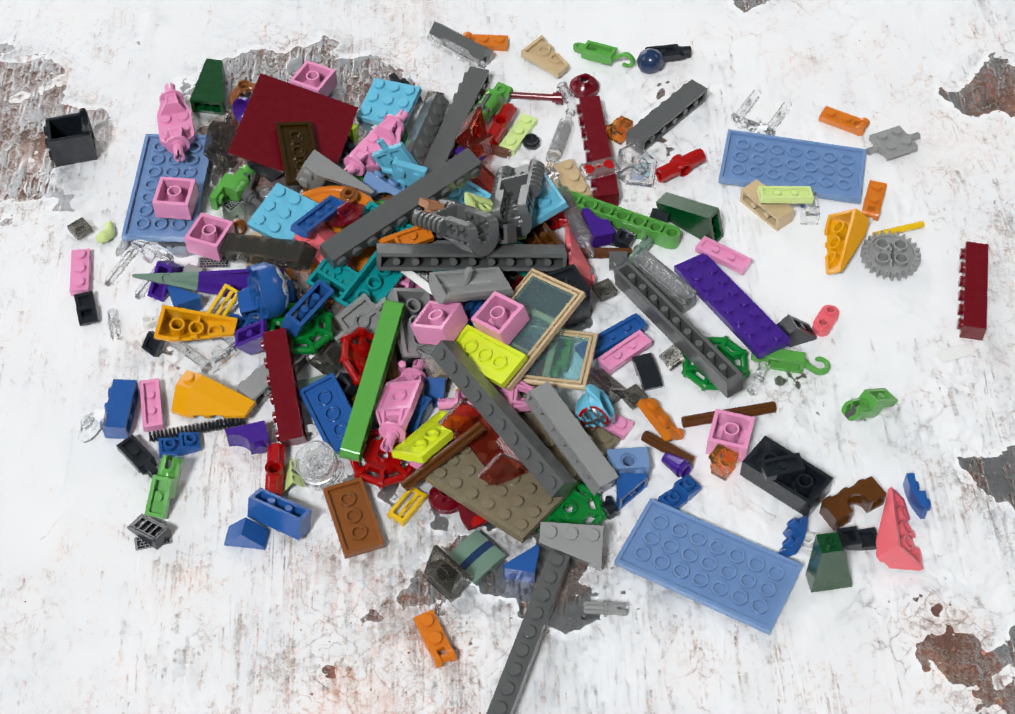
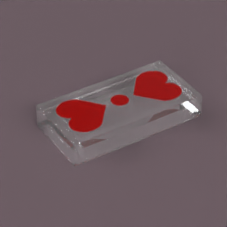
[579,156,619,181]

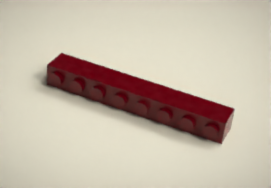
[576,95,619,206]

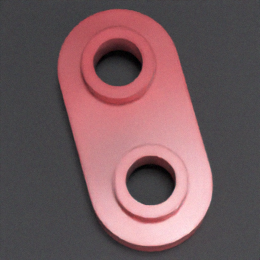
[812,305,840,337]

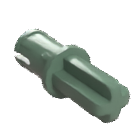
[628,236,654,263]

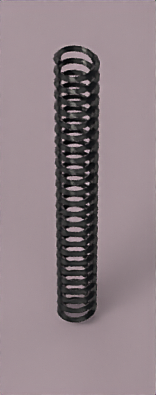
[149,418,246,442]

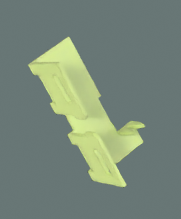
[283,459,304,493]

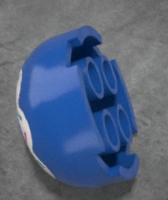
[246,262,290,321]

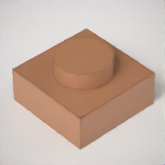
[418,198,445,213]

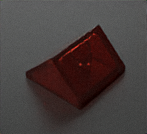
[454,106,487,156]

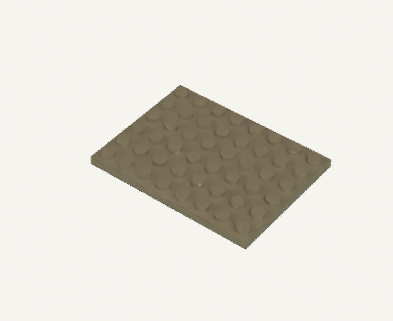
[425,391,619,544]

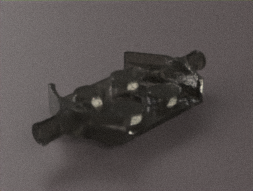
[203,115,238,174]

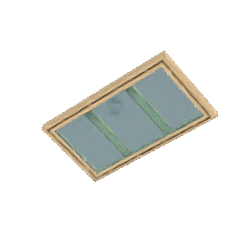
[490,268,586,392]
[511,326,598,391]

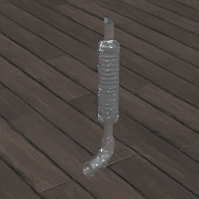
[545,81,576,170]
[544,166,595,258]

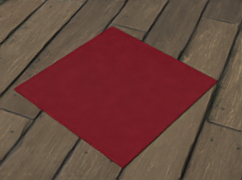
[228,73,358,173]

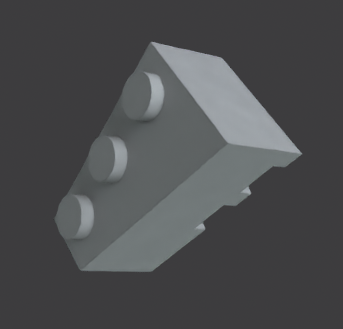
[539,522,604,572]

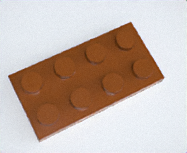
[322,477,385,559]

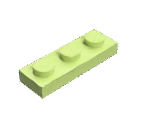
[499,113,537,156]
[757,186,814,204]

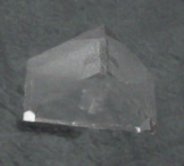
[416,347,445,379]

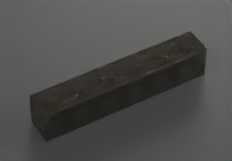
[219,232,317,271]

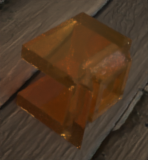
[606,115,633,145]
[708,443,738,481]

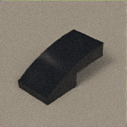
[609,227,637,248]
[74,291,99,326]
[632,353,663,392]
[836,526,878,551]

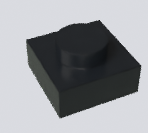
[650,208,671,223]
[141,331,166,357]

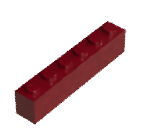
[956,241,989,341]
[261,327,308,447]

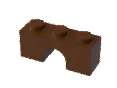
[819,476,887,531]

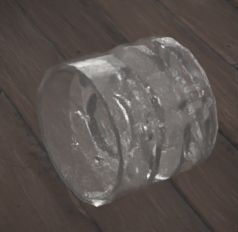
[294,440,345,491]

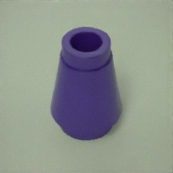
[661,452,692,478]

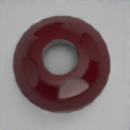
[569,73,600,99]
[428,486,459,514]

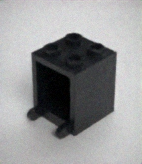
[43,108,98,167]
[533,264,591,329]

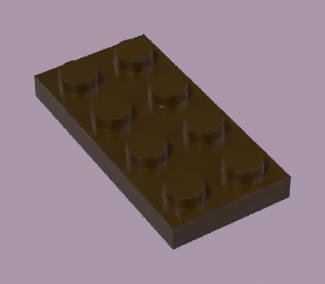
[275,121,316,186]

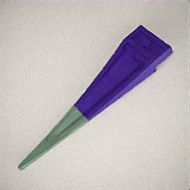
[132,268,284,299]

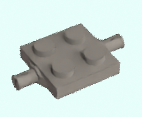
[866,125,921,160]
[333,293,387,345]

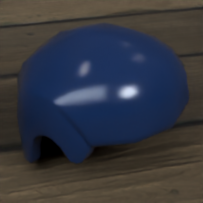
[637,48,664,74]

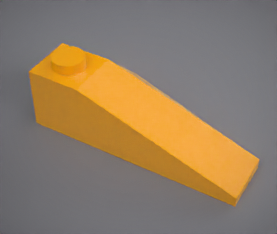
[824,208,870,275]
[154,305,238,342]

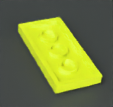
[454,324,528,388]
[391,410,472,464]

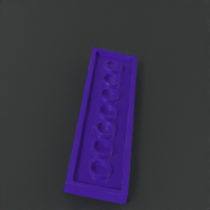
[674,253,791,359]

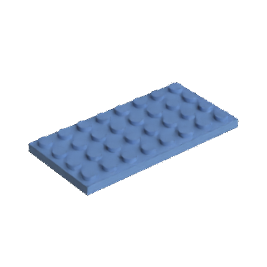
[718,129,866,204]
[121,134,215,242]
[614,498,803,635]

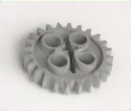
[860,230,921,281]

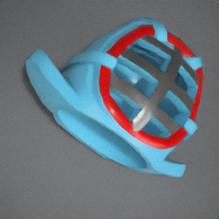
[575,384,615,428]

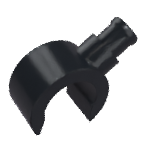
[600,496,619,520]

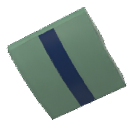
[446,530,507,586]

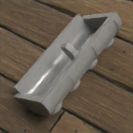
[429,266,514,304]

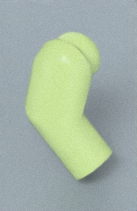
[96,221,115,244]

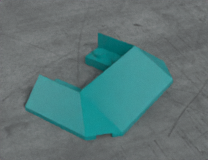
[305,200,414,308]

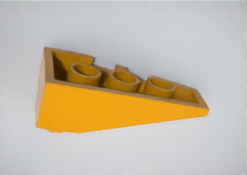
[171,370,256,418]

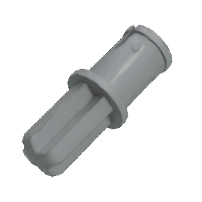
[583,600,626,617]

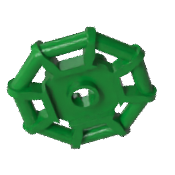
[266,302,334,355]
[680,335,750,392]
[537,482,607,532]

